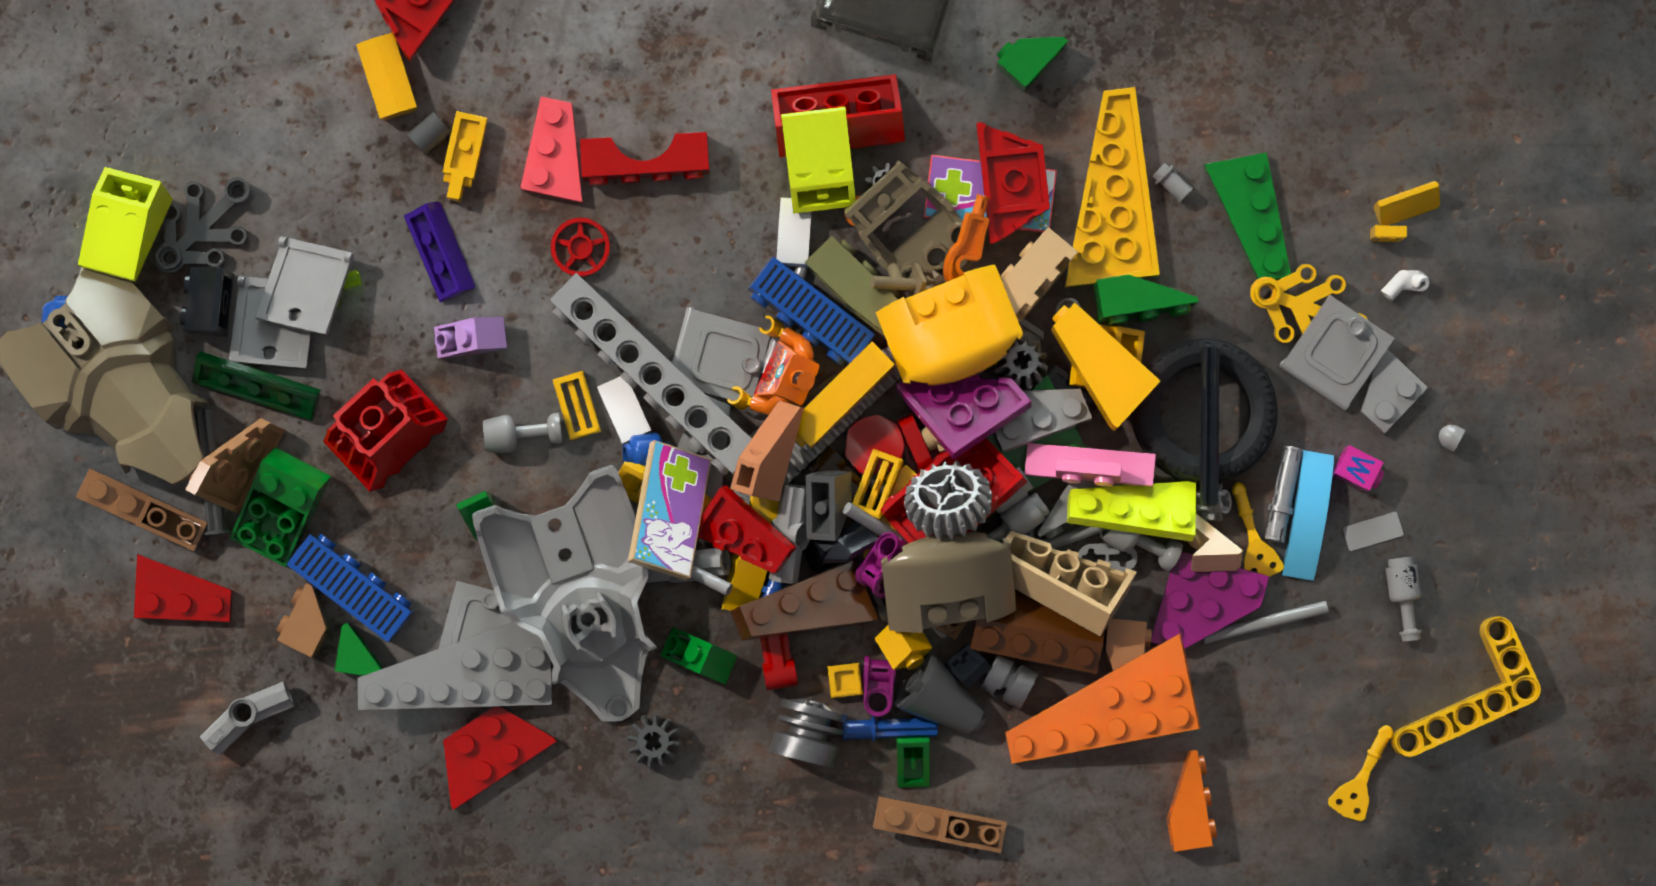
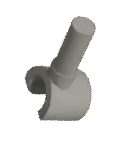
[865,586,888,623]

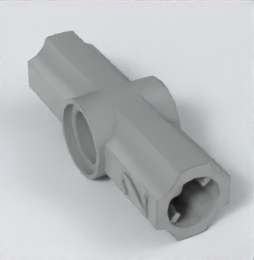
[769,484,810,584]

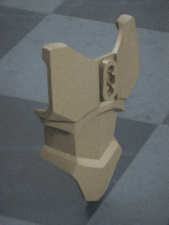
[0,267,208,485]

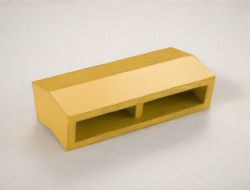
[356,33,417,121]

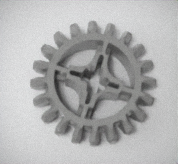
[904,460,993,540]

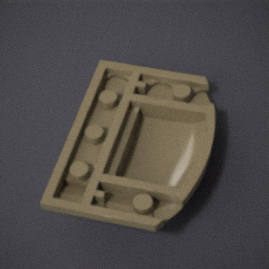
[881,532,1016,633]

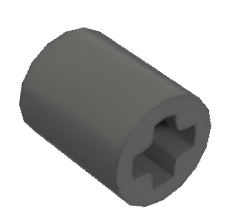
[407,112,451,156]

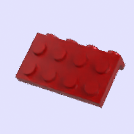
[881,438,1027,543]

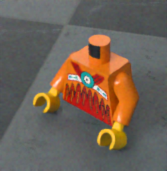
[727,316,820,415]

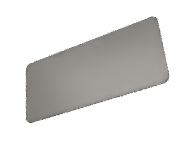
[1343,512,1404,551]

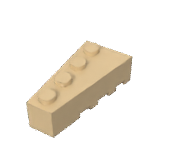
[1000,227,1078,324]
[1002,531,1137,636]

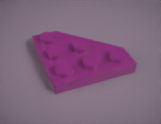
[896,375,1032,459]
[1151,552,1269,649]

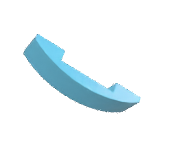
[1281,450,1334,581]

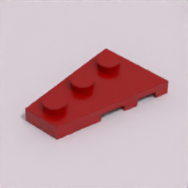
[697,485,796,573]
[134,554,233,622]

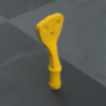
[1231,482,1284,577]
[1328,725,1393,821]

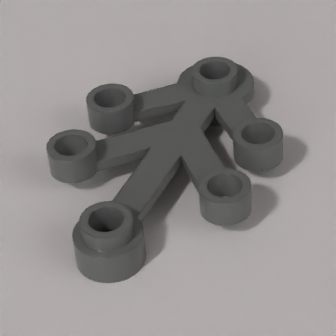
[154,177,252,274]

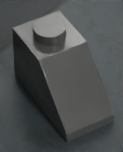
[806,470,852,541]

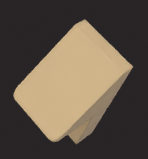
[1187,514,1243,572]

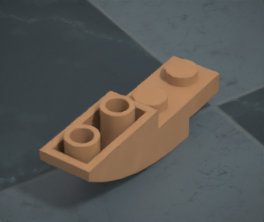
[76,468,208,551]
[873,796,1007,853]

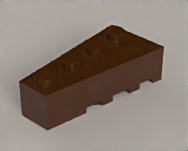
[730,561,878,641]

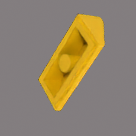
[1373,181,1440,226]

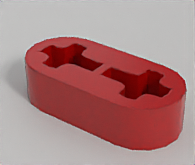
[897,413,933,471]

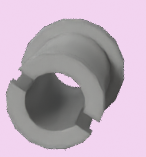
[1152,163,1193,202]

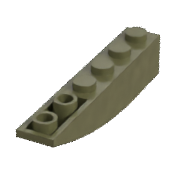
[805,236,900,337]

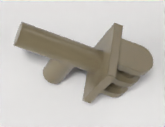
[870,262,937,296]

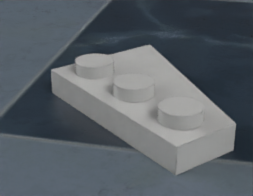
[994,389,1092,453]

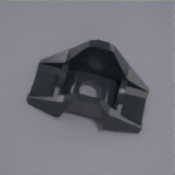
[802,516,879,573]

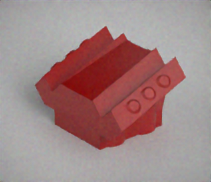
[323,369,448,492]

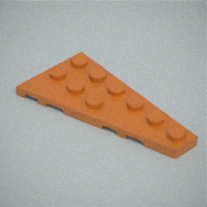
[1005,633,1201,764]

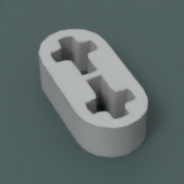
[1078,543,1138,572]

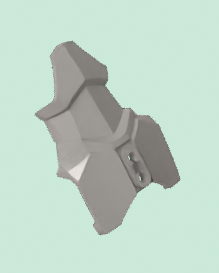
[472,465,657,722]

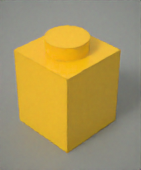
[874,625,932,670]

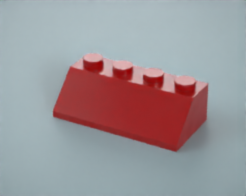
[771,74,905,157]

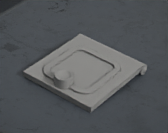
[255,236,355,336]
[229,276,312,370]
[1279,295,1395,411]
[672,307,770,401]
[438,581,513,649]

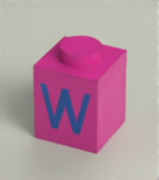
[1333,445,1384,492]

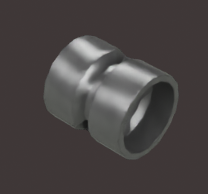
[979,654,1038,710]

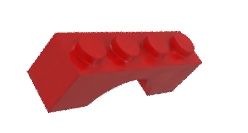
[580,132,710,186]

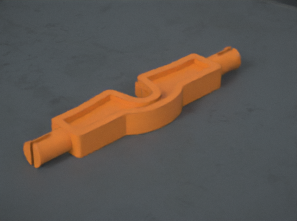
[943,194,990,282]

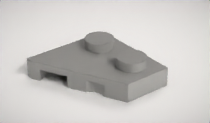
[1360,349,1428,434]

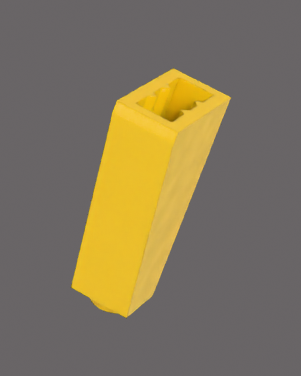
[1051,303,1160,431]
[795,341,895,449]

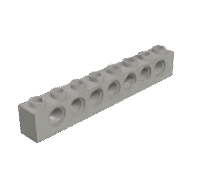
[550,273,752,476]

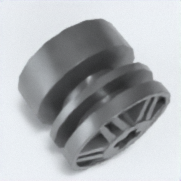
[769,698,847,768]

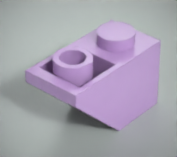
[434,317,507,358]

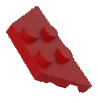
[375,0,456,62]
[976,122,1050,245]
[443,706,557,810]

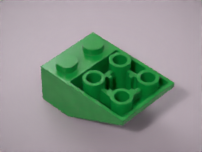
[1092,274,1199,327]
[229,447,331,567]

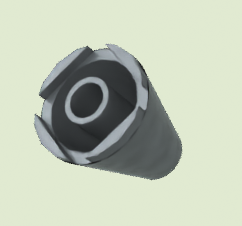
[894,653,986,735]

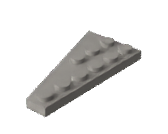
[357,622,552,710]

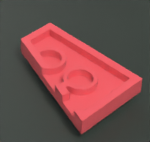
[520,96,583,203]

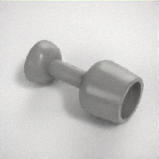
[483,412,562,453]
[1100,528,1183,571]

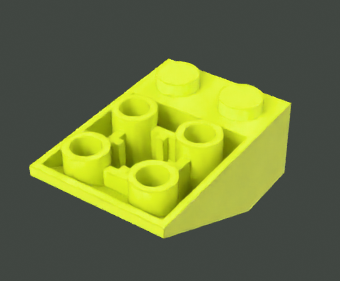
[781,107,856,214]
[78,167,173,282]

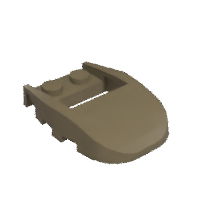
[844,160,974,286]

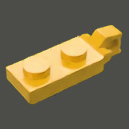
[442,111,488,203]

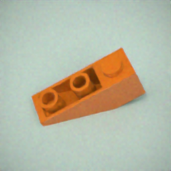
[1167,749,1217,852]

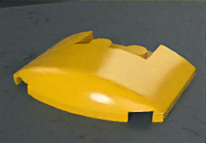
[876,264,1023,386]

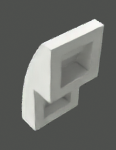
[776,198,812,267]
[597,377,652,444]

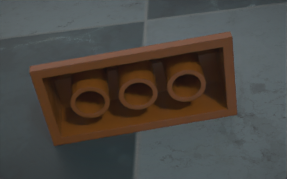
[970,589,1105,674]

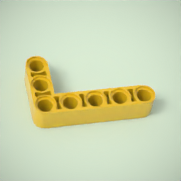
[1390,616,1541,757]

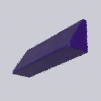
[404,201,475,303]

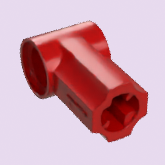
[760,635,799,691]

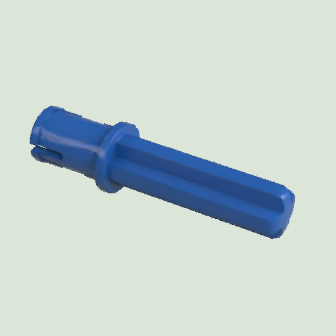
[842,716,938,742]

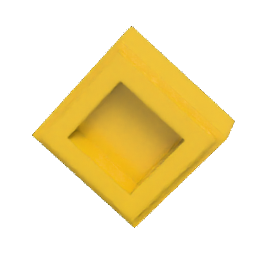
[1370,225,1407,242]
[827,663,863,698]

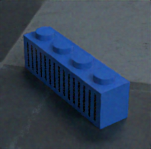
[747,257,875,367]
[286,533,415,643]

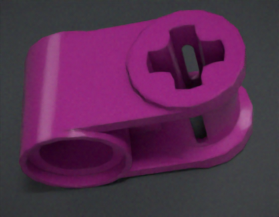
[855,532,908,598]
[863,655,896,718]

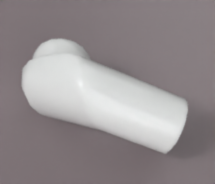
[1381,270,1430,301]

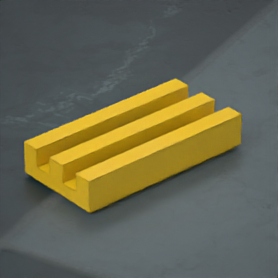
[553,371,601,441]
[852,449,904,521]

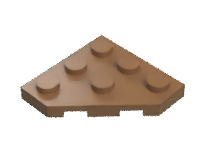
[185,418,285,514]

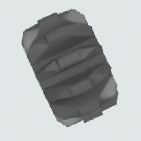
[626,714,681,768]

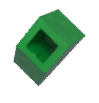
[660,627,738,685]

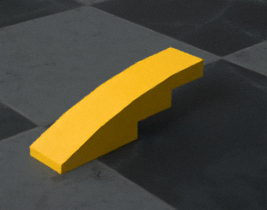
[721,496,779,611]

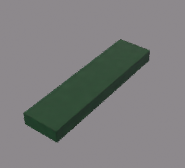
[192,351,321,421]

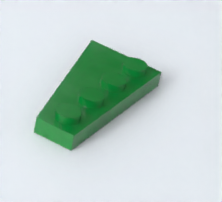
[1203,152,1291,280]

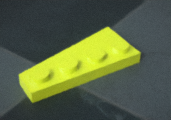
[1067,481,1196,542]

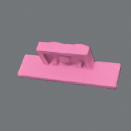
[1024,443,1156,487]

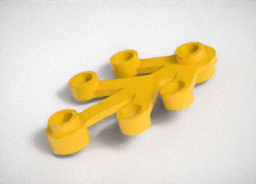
[1250,264,1368,343]

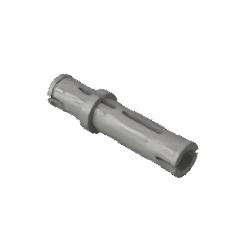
[1264,445,1303,543]

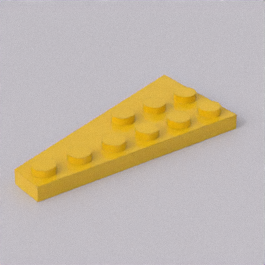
[1065,87,1160,288]

